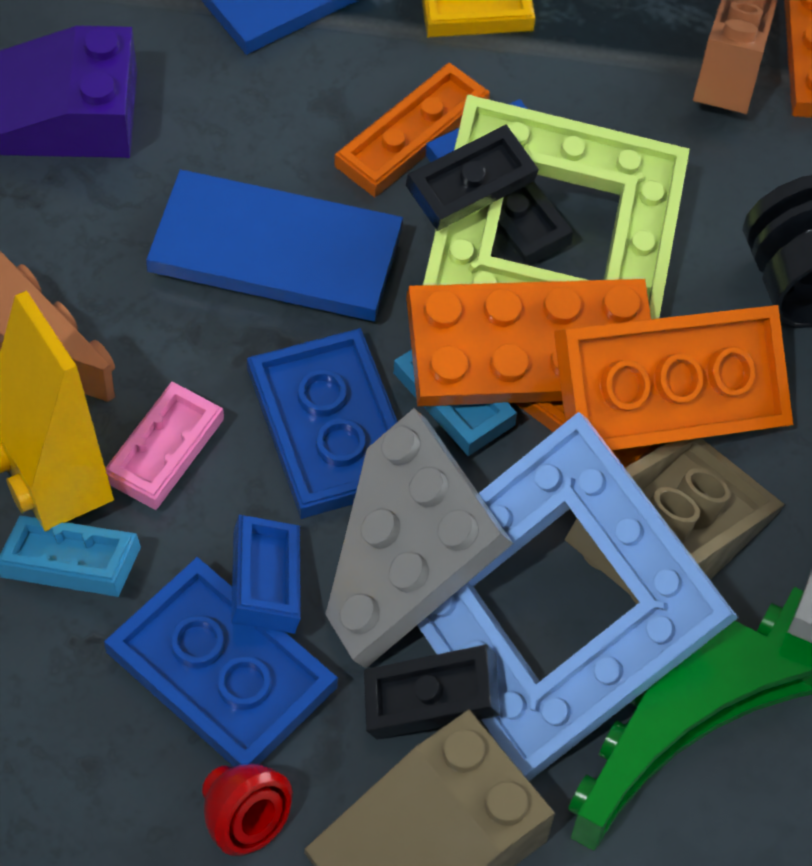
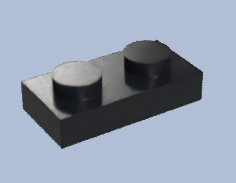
[405,124,539,231]
[364,644,500,740]

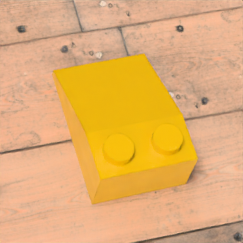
[0,291,114,532]

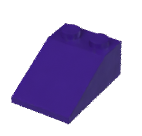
[0,26,137,158]

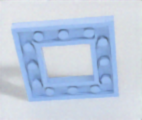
[417,412,738,781]

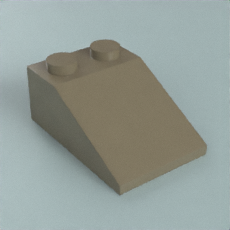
[565,438,785,604]
[305,710,555,866]

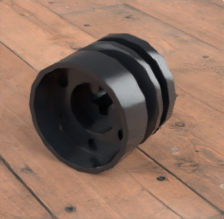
[742,175,812,328]

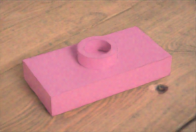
[105,381,224,510]

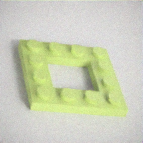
[423,94,690,319]

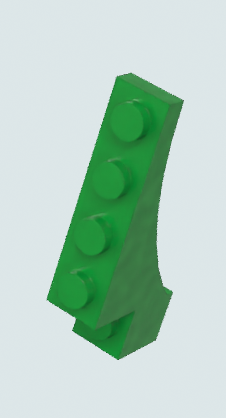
[568,586,812,851]

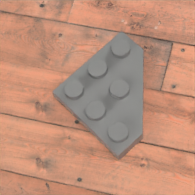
[325,408,513,668]

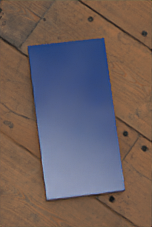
[146,169,403,322]

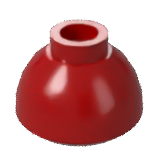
[202,764,293,856]

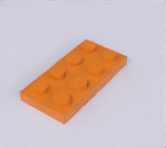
[406,279,651,407]
[554,305,794,451]

